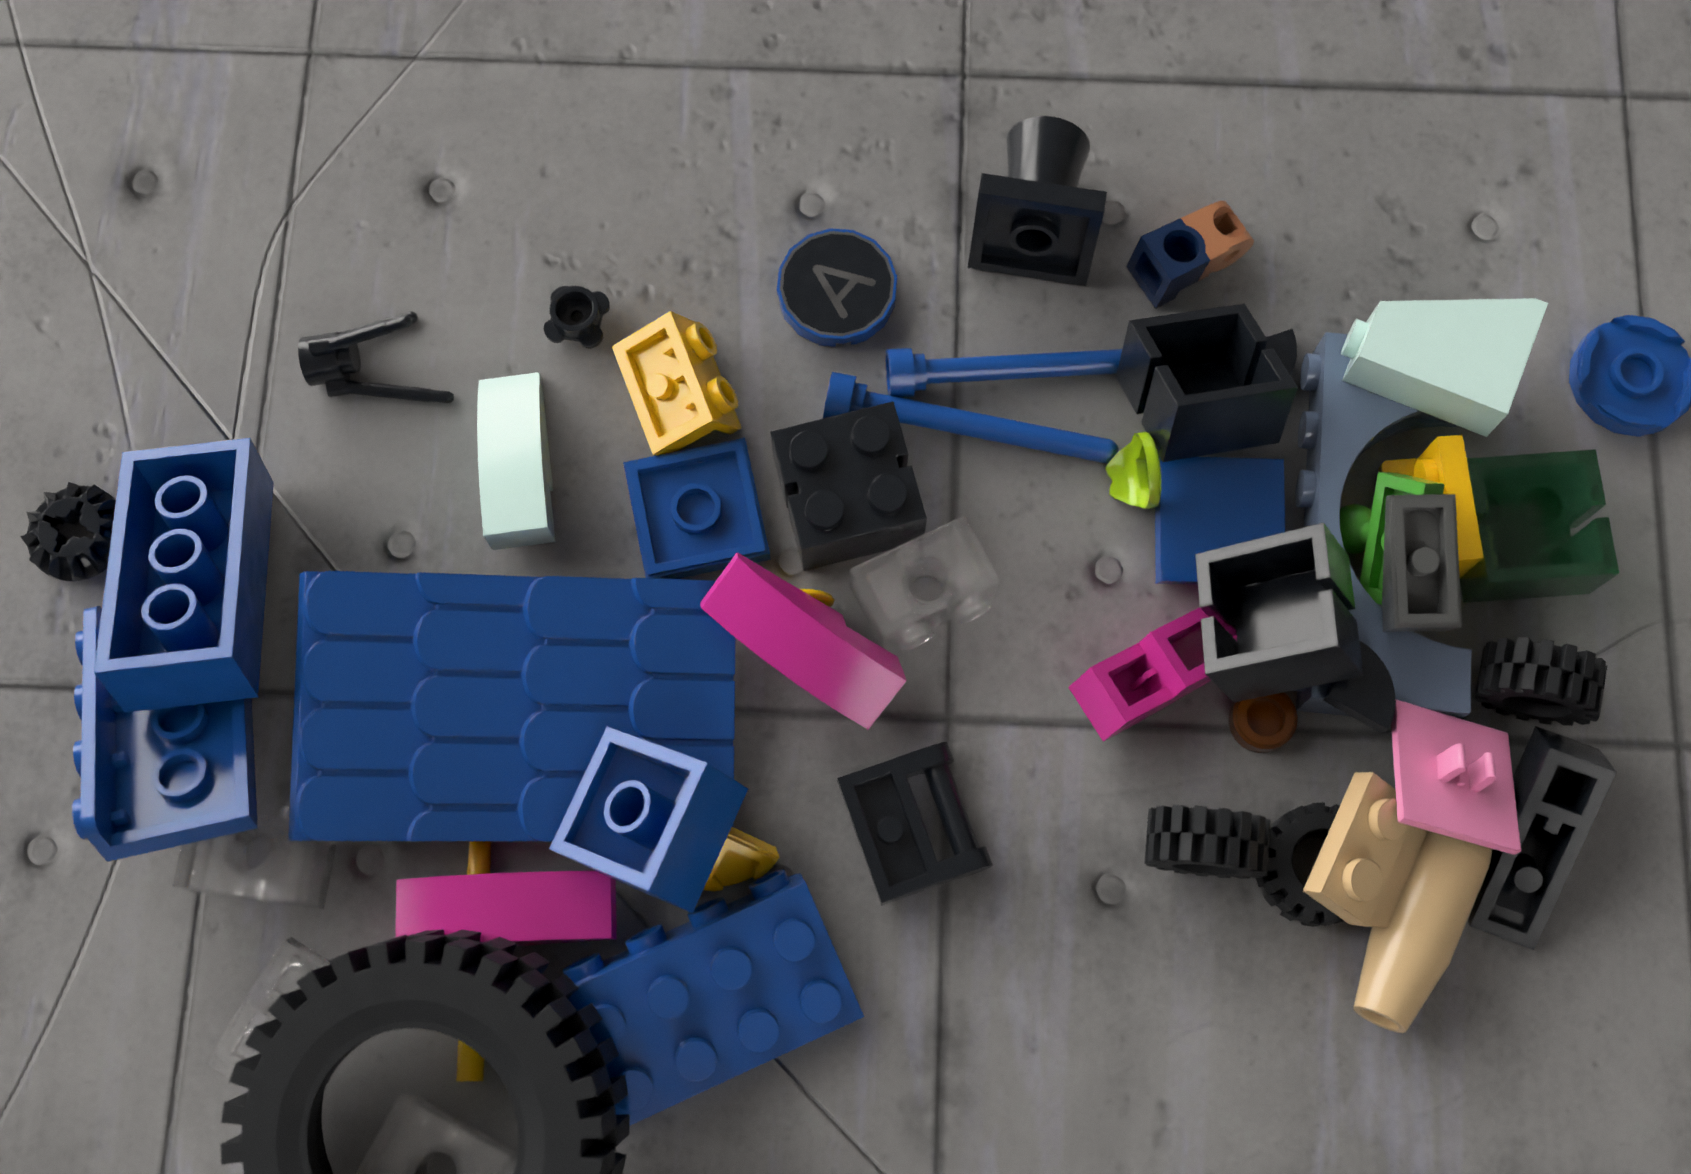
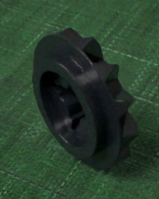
[21,482,116,581]

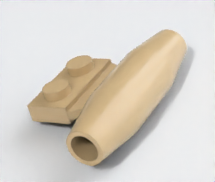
[1303,772,1493,1033]

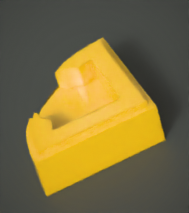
[703,827,780,891]

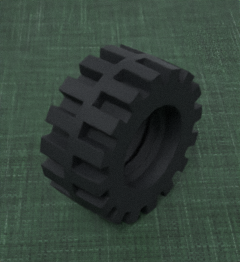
[1256,802,1344,927]

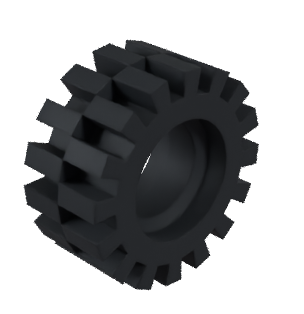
[1475,637,1608,726]
[1144,805,1271,879]

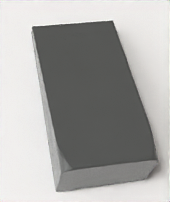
[1382,494,1462,632]

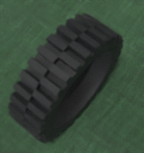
[220,929,630,1174]

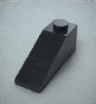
[1468,726,1617,950]

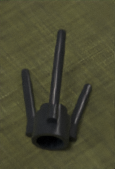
[298,311,454,403]

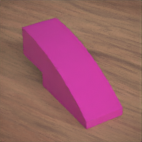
[700,552,907,730]
[1068,607,1237,742]
[395,871,617,947]

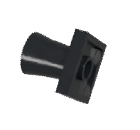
[968,116,1107,286]

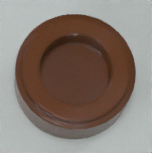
[1228,692,1298,753]

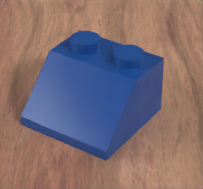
[549,727,748,913]

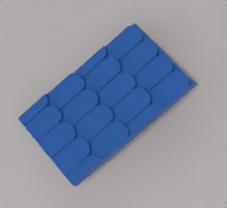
[288,571,736,841]

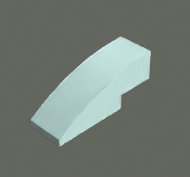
[477,372,556,550]

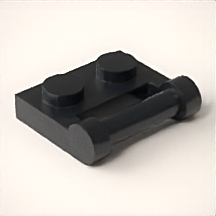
[837,742,993,906]

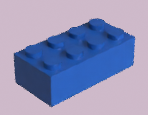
[94,438,274,713]

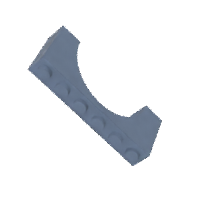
[1292,332,1471,719]

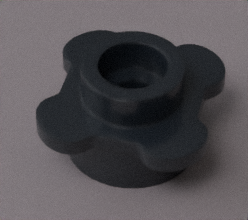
[543,286,610,348]

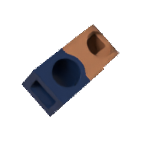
[1126,201,1254,309]

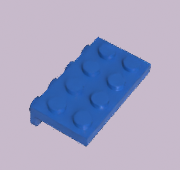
[72,606,258,862]
[562,869,864,1126]

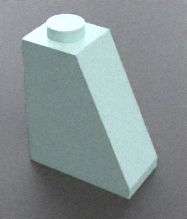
[1341,298,1548,437]

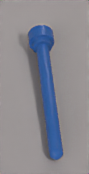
[886,348,1122,398]
[823,371,1119,463]

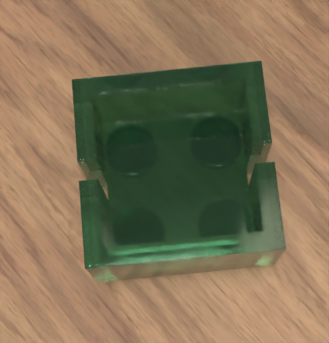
[1460,449,1619,603]

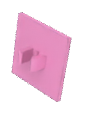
[1391,699,1521,855]

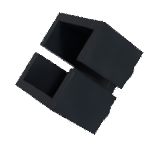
[1116,303,1298,462]
[770,401,927,571]
[1195,523,1364,702]

